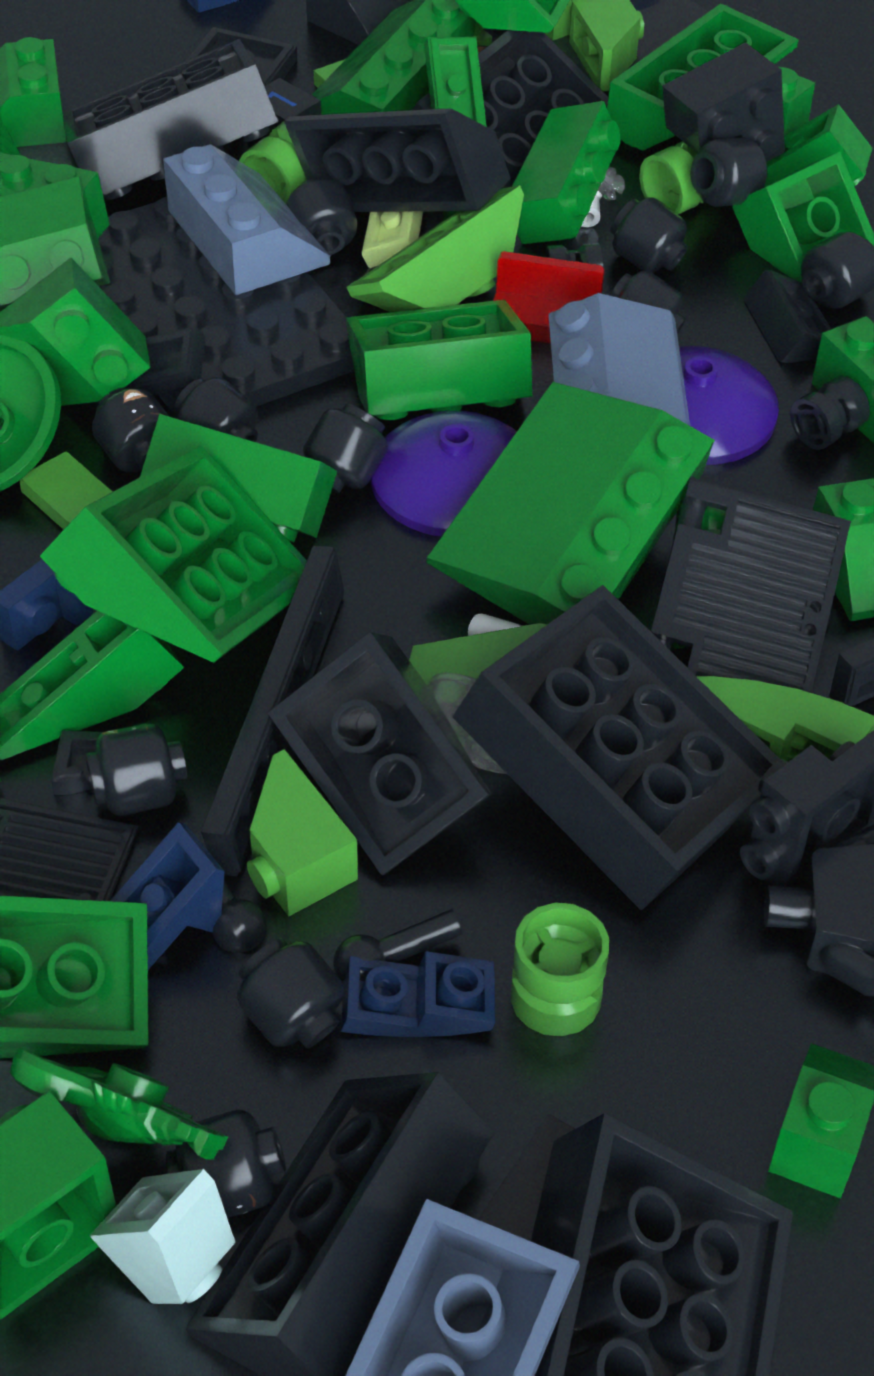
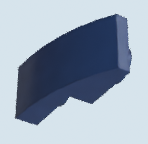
[341,951,495,1037]

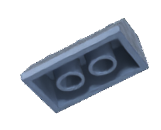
[163,144,330,295]
[549,293,690,426]
[346,1199,580,1376]

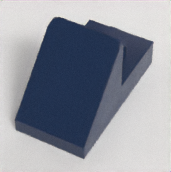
[0,559,97,651]
[110,822,225,970]

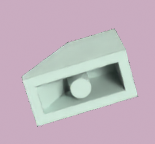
[89,1169,235,1304]

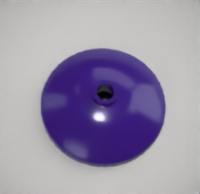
[679,346,779,465]
[371,410,517,537]

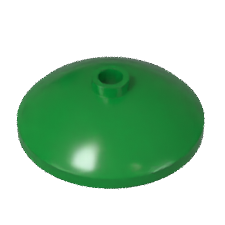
[0,335,61,491]

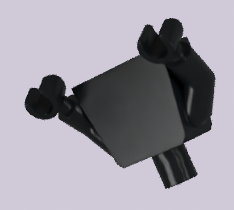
[764,824,874,997]

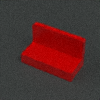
[493,251,605,344]

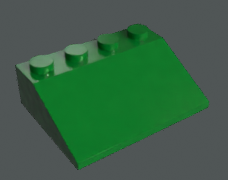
[426,382,715,625]
[40,445,307,663]

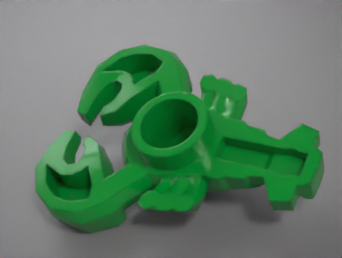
[10,1047,228,1160]

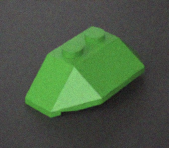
[346,185,524,312]

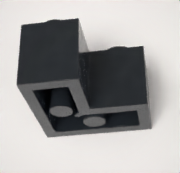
[662,42,785,162]

